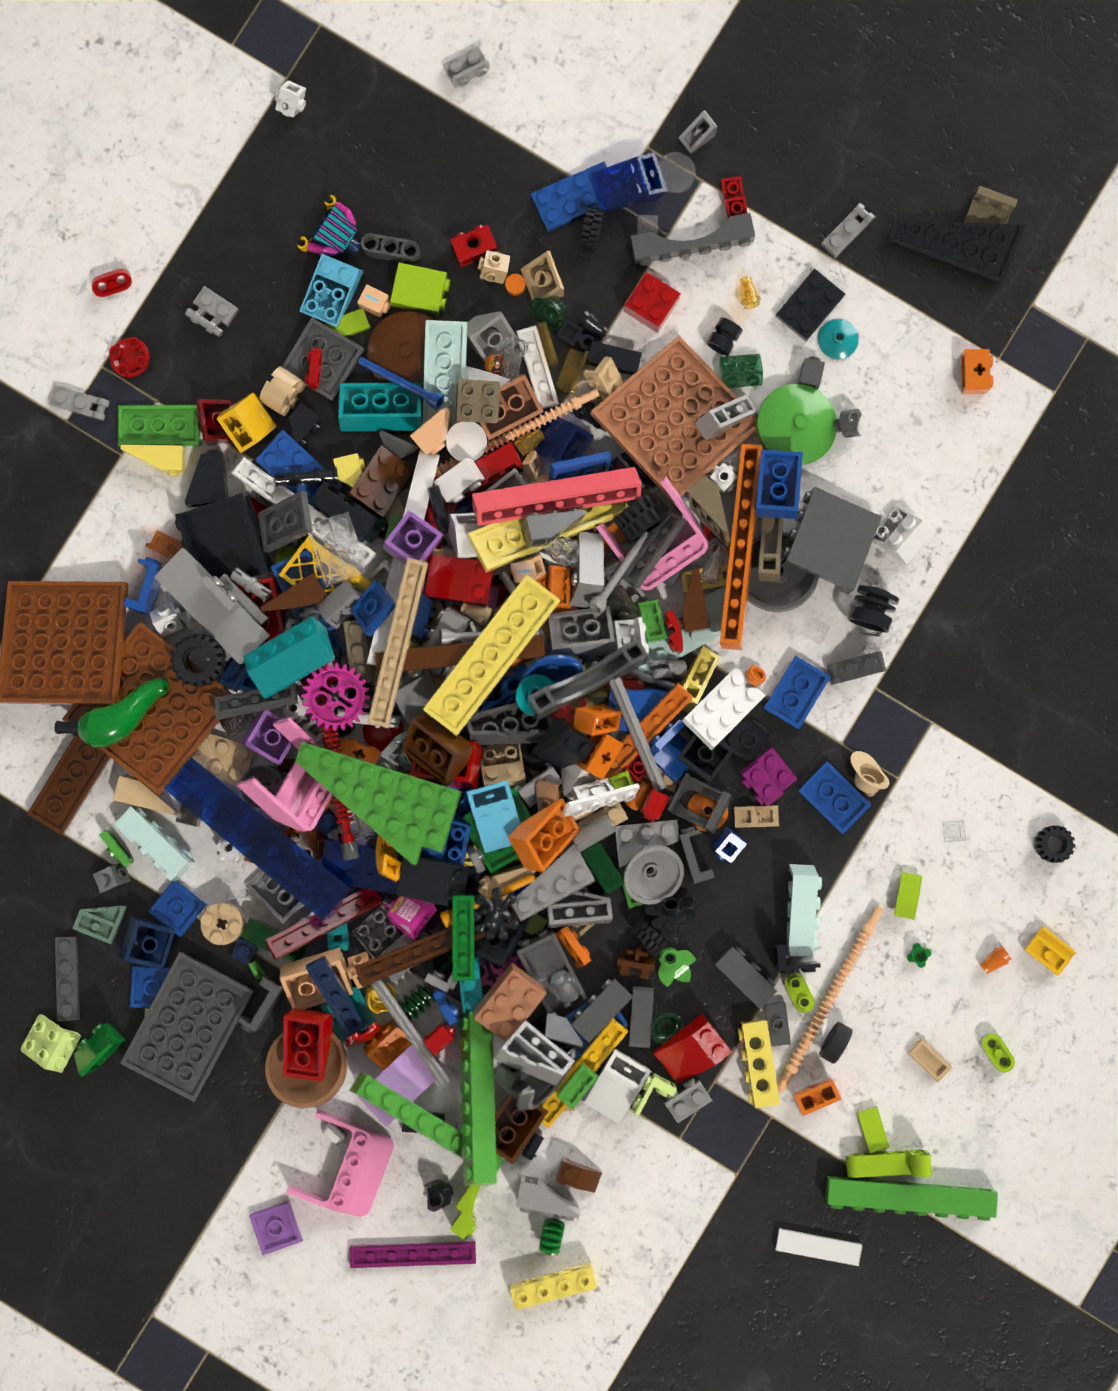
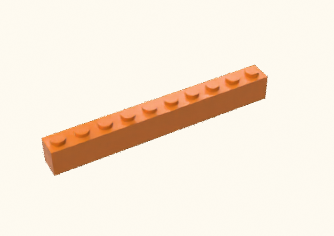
[720,444,763,650]

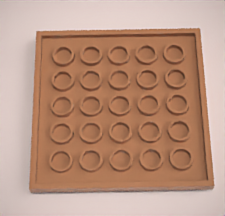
[590,336,756,503]

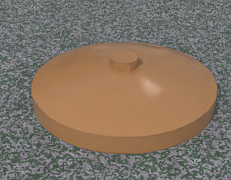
[265,1032,348,1109]

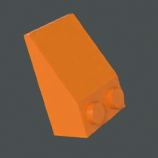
[508,798,580,872]

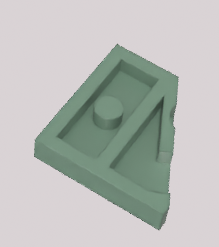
[72,905,127,944]

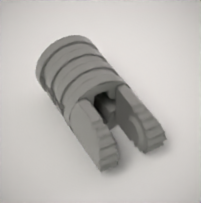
[647,660,687,679]

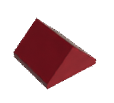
[196,399,232,446]

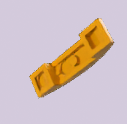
[376,835,401,882]

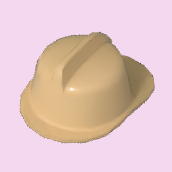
[850,751,890,797]

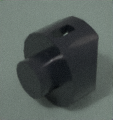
[424,1179,453,1212]

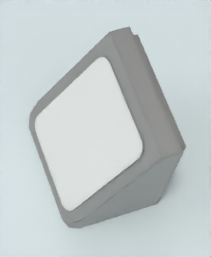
[322,1123,347,1145]

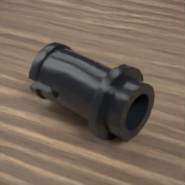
[521,1133,545,1160]

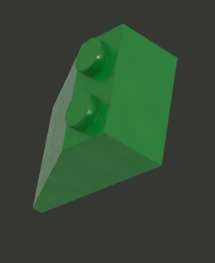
[74,1022,125,1077]

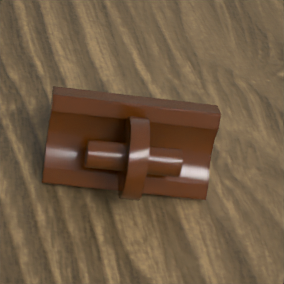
[617,943,655,979]

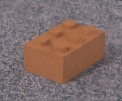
[479,374,544,440]
[473,962,546,1042]

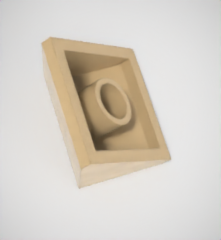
[521,251,564,306]

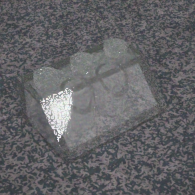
[308,512,368,587]

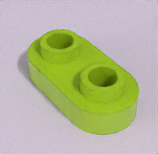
[784,972,814,1013]
[981,1033,1015,1073]

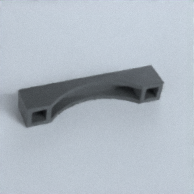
[630,213,755,266]
[527,638,649,721]

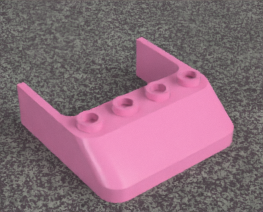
[596,476,709,590]
[237,717,332,832]
[286,1110,394,1217]

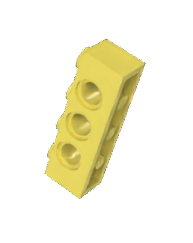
[738,1019,780,1108]
[510,1262,597,1311]

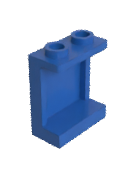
[123,557,163,616]

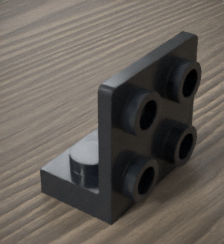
[772,943,821,974]

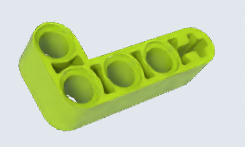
[846,1150,932,1178]

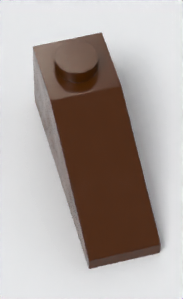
[678,567,710,634]
[260,572,327,611]

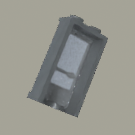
[515,928,587,1012]

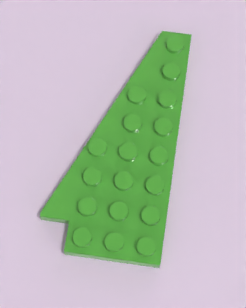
[296,742,462,865]

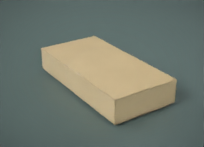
[907,1038,952,1082]

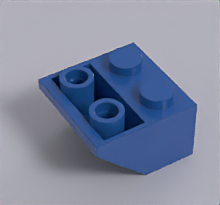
[423,814,472,865]

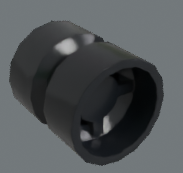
[706,317,743,356]

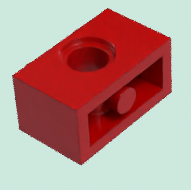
[450,225,498,267]

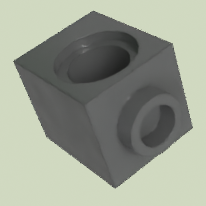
[798,356,825,390]

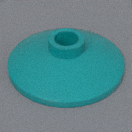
[818,319,859,360]
[515,674,553,716]

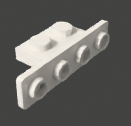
[562,778,640,817]

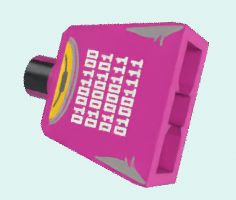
[383,895,436,942]

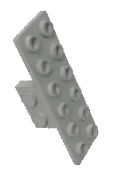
[155,548,269,664]

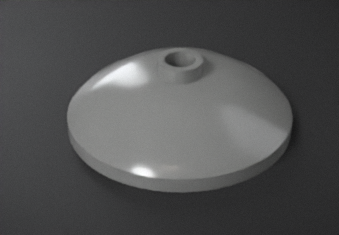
[623,845,684,904]

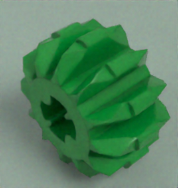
[539,1218,565,1256]

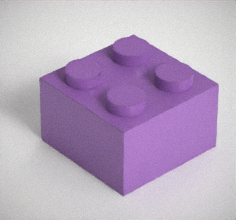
[383,510,443,565]
[239,710,292,766]

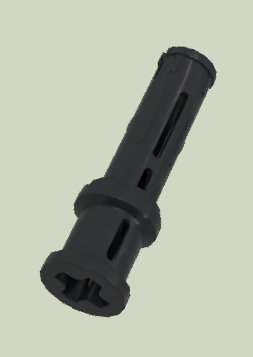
[274,466,338,487]

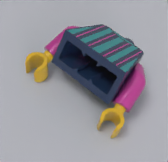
[297,195,361,256]

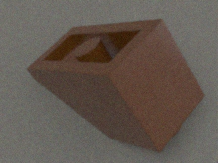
[556,1158,602,1193]

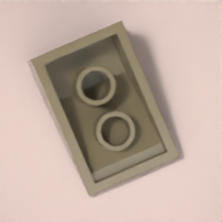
[686,475,731,550]

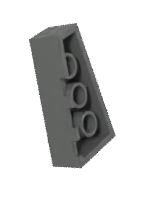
[462,703,552,745]

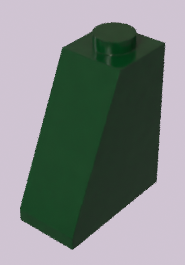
[581,841,625,895]
[241,918,308,961]

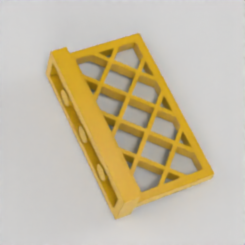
[279,535,372,622]

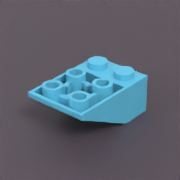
[300,254,364,327]
[467,780,520,853]

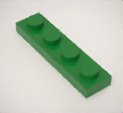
[453,895,474,981]

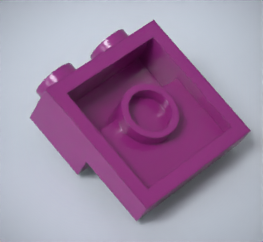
[739,747,797,806]

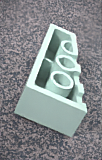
[114,806,195,881]
[786,864,822,957]

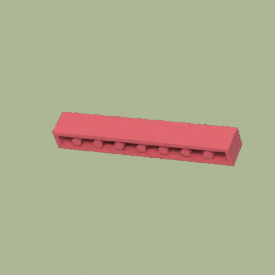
[472,467,641,526]

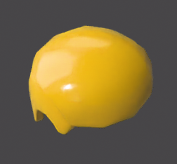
[364,981,396,1014]

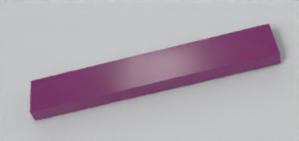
[350,1241,476,1268]

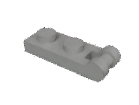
[821,203,875,258]
[49,385,110,421]

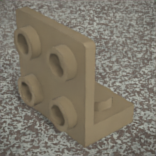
[964,186,1018,224]
[455,378,500,423]

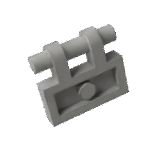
[185,286,239,337]

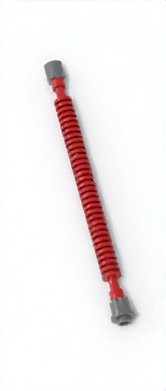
[299,607,360,861]

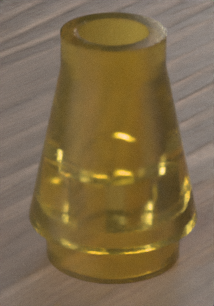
[740,277,761,309]
[514,428,545,456]

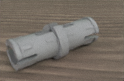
[230,568,272,602]

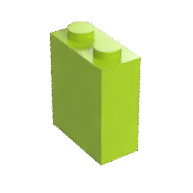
[390,263,450,317]

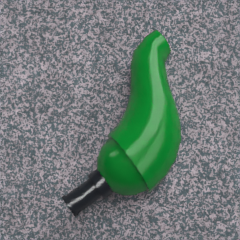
[54,678,169,748]

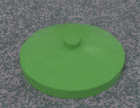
[756,384,836,465]

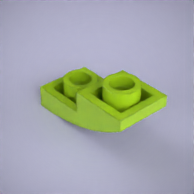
[894,872,923,920]

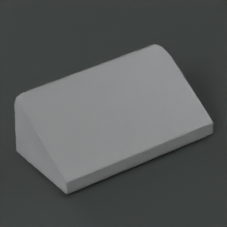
[573,814,616,852]

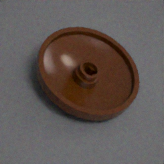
[367,311,432,389]

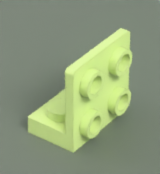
[632,1072,677,1116]

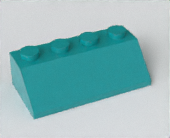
[338,383,423,431]
[243,616,335,699]

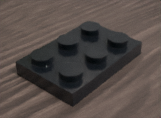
[775,268,846,342]

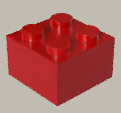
[624,272,681,333]

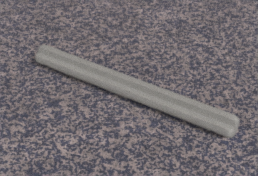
[609,677,665,791]
[371,979,450,1087]

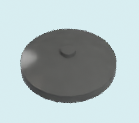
[748,532,819,612]

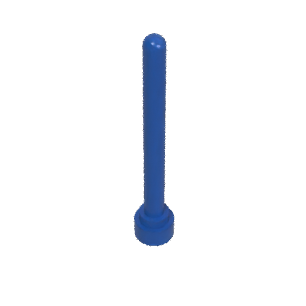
[357,357,444,410]

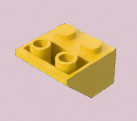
[217,392,277,453]

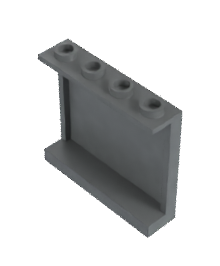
[781,487,882,594]

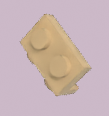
[583,357,624,402]

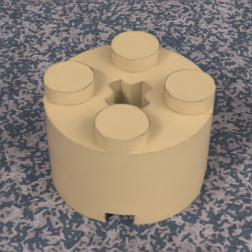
[259,366,306,416]
[201,902,246,945]

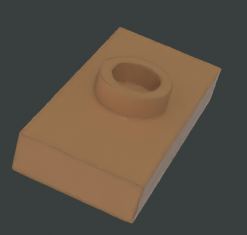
[536,780,559,812]

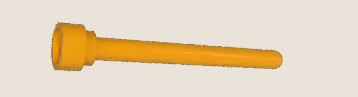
[440,874,535,928]

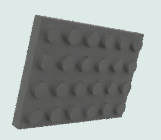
[120,951,254,1102]

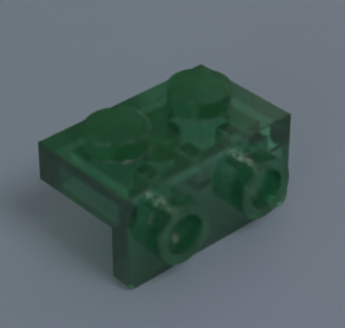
[719,353,763,388]

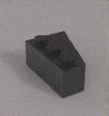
[310,481,386,544]

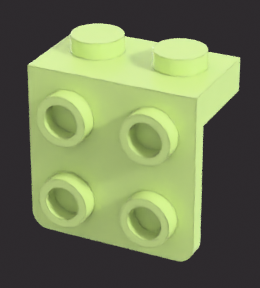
[21,1014,81,1073]

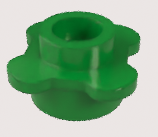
[907,943,931,968]

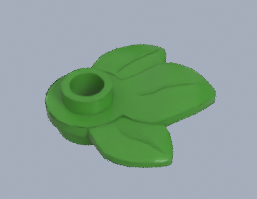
[658,947,696,987]

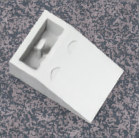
[583,1049,651,1124]

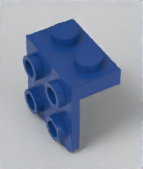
[650,719,689,781]

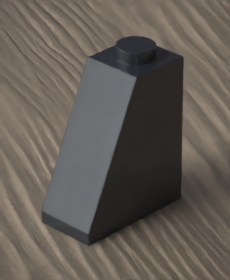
[185,449,229,508]

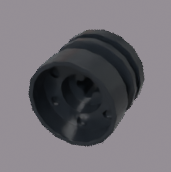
[847,585,900,633]
[240,765,287,809]

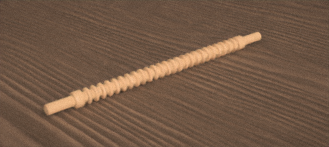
[435,389,600,477]
[777,906,883,1092]

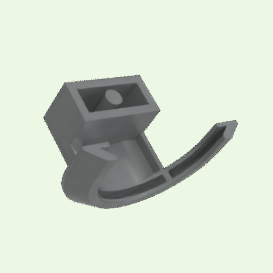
[494,1047,576,1111]

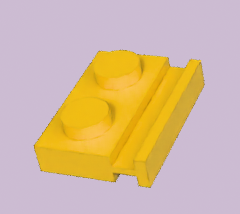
[1024,926,1077,976]

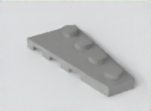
[512,844,595,921]

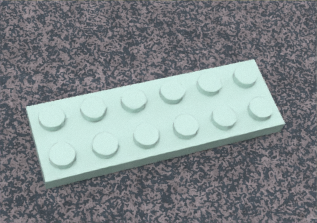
[422,320,468,443]

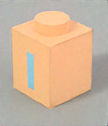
[357,284,391,318]
[510,554,546,583]

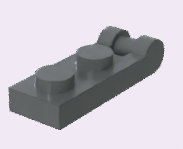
[826,651,886,685]

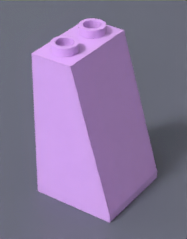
[357,1045,444,1127]

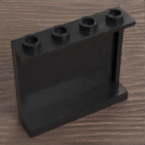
[175,491,273,583]

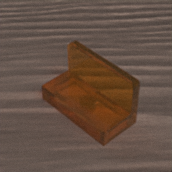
[145,530,183,560]

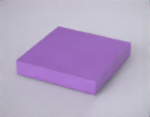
[249,1200,303,1255]

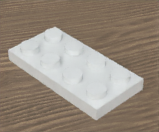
[682,667,765,750]

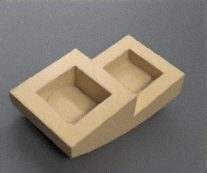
[734,805,779,828]

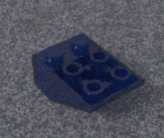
[592,153,667,212]
[520,410,594,463]

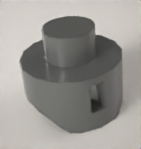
[834,408,862,438]

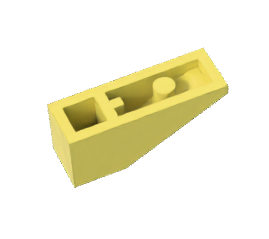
[121,445,186,477]
[680,646,720,713]

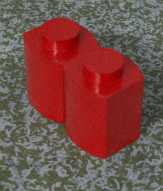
[639,789,669,822]
[422,1021,457,1056]

